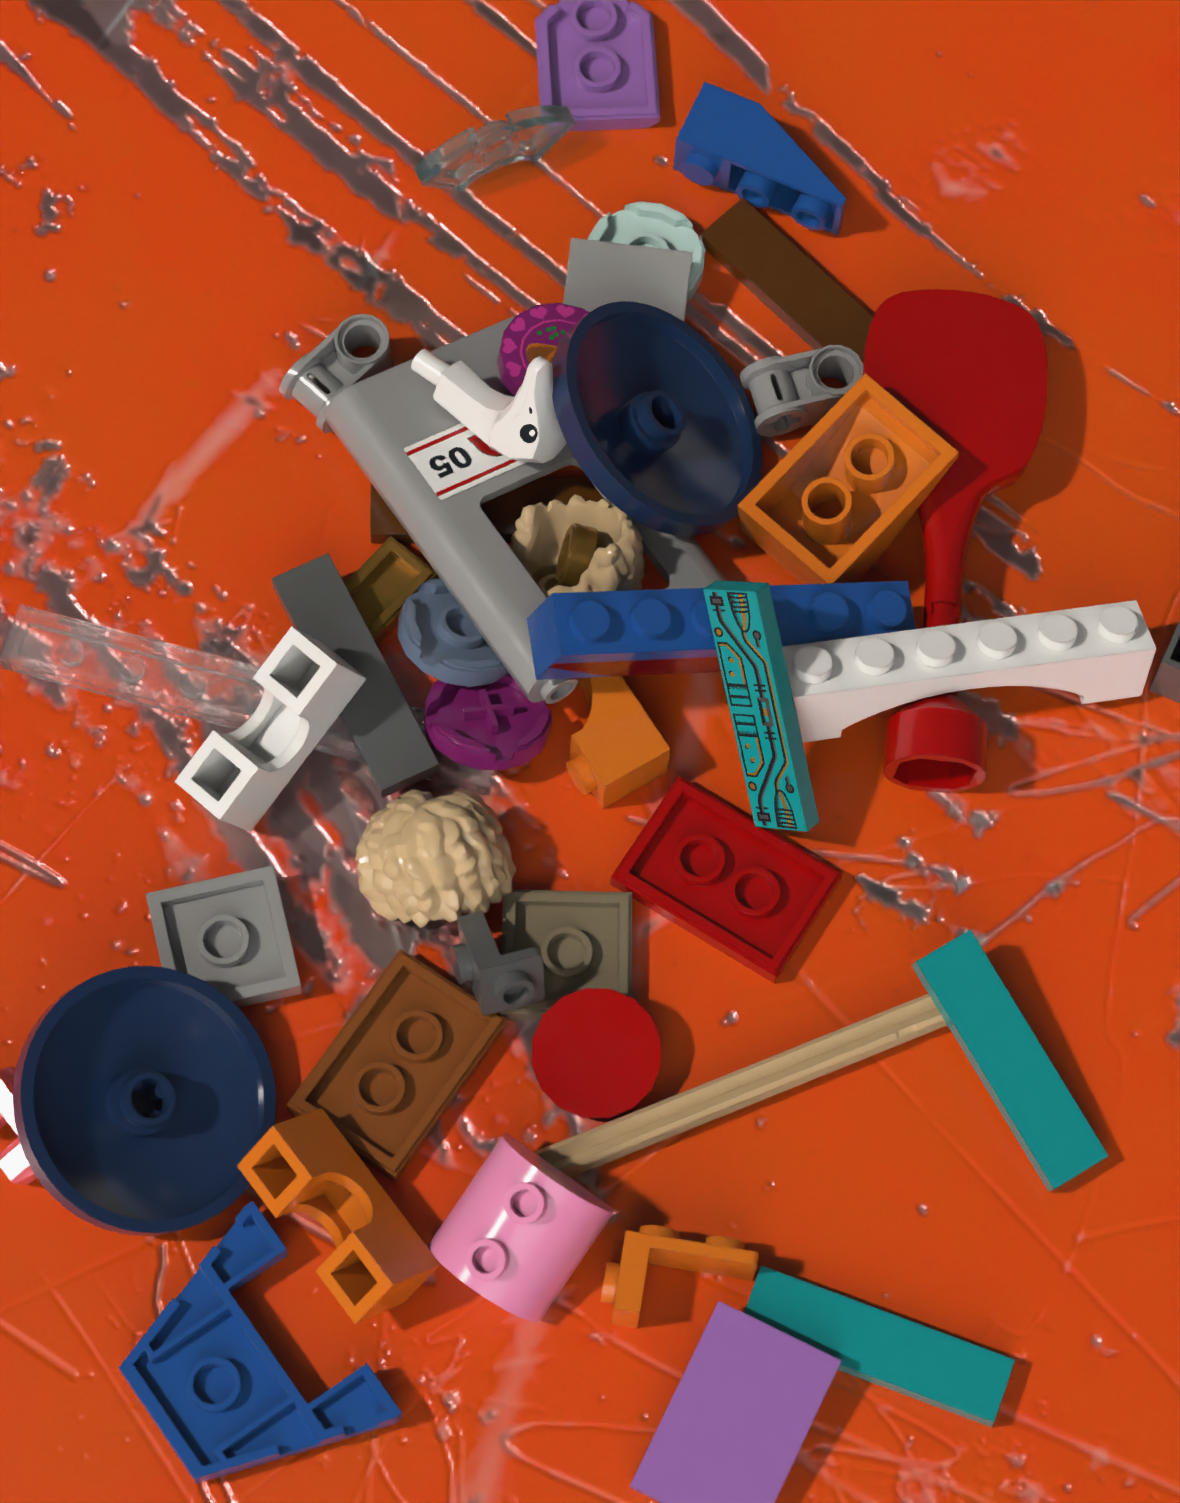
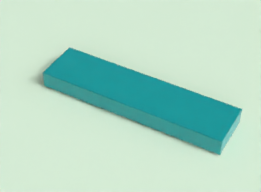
[911,929,1108,1192]
[744,1265,1015,1427]

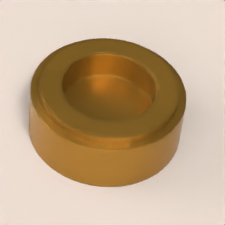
[556,523,598,587]

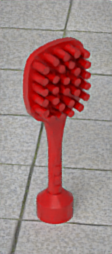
[862,289,1048,792]

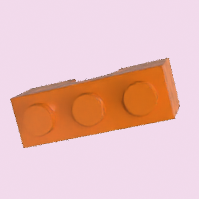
[237,1108,441,1325]

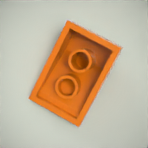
[737,373,959,584]

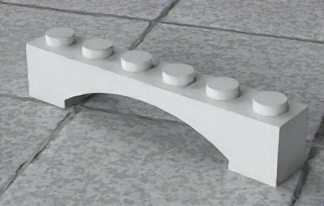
[783,600,1156,743]

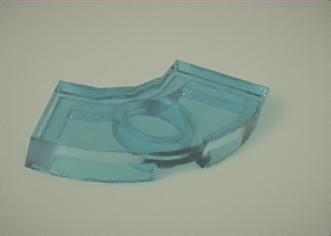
[414,105,576,192]

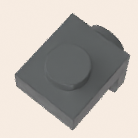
[450,911,545,1016]

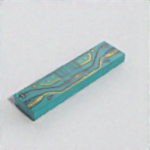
[703,580,820,832]

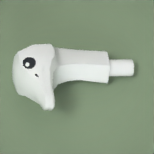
[411,349,566,463]

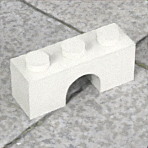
[174,626,367,832]

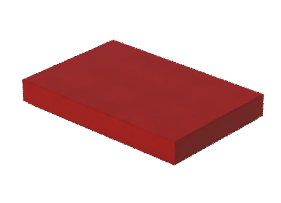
[610,776,842,983]

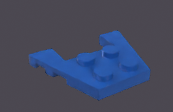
[119,1201,402,1484]

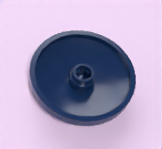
[552,301,763,537]
[12,966,277,1236]

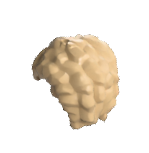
[508,494,645,598]
[355,789,517,928]

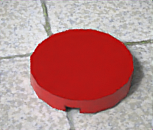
[531,988,661,1119]

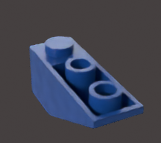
[673,82,846,235]

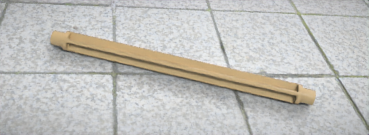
[533,994,947,1178]

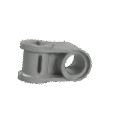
[279,314,393,433]
[739,345,863,437]

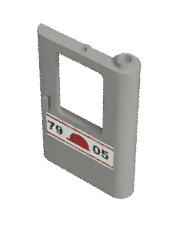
[324,317,727,704]

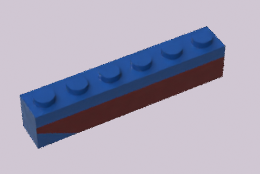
[527,581,916,680]

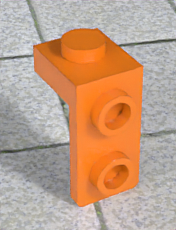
[600,1225,759,1328]

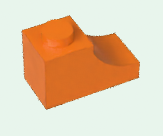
[566,676,671,809]

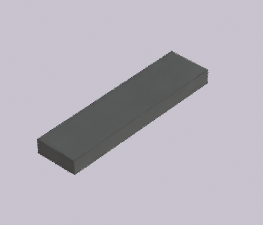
[271,553,439,798]

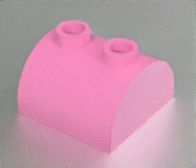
[428,1133,615,1322]

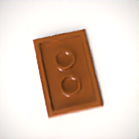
[287,949,508,1183]

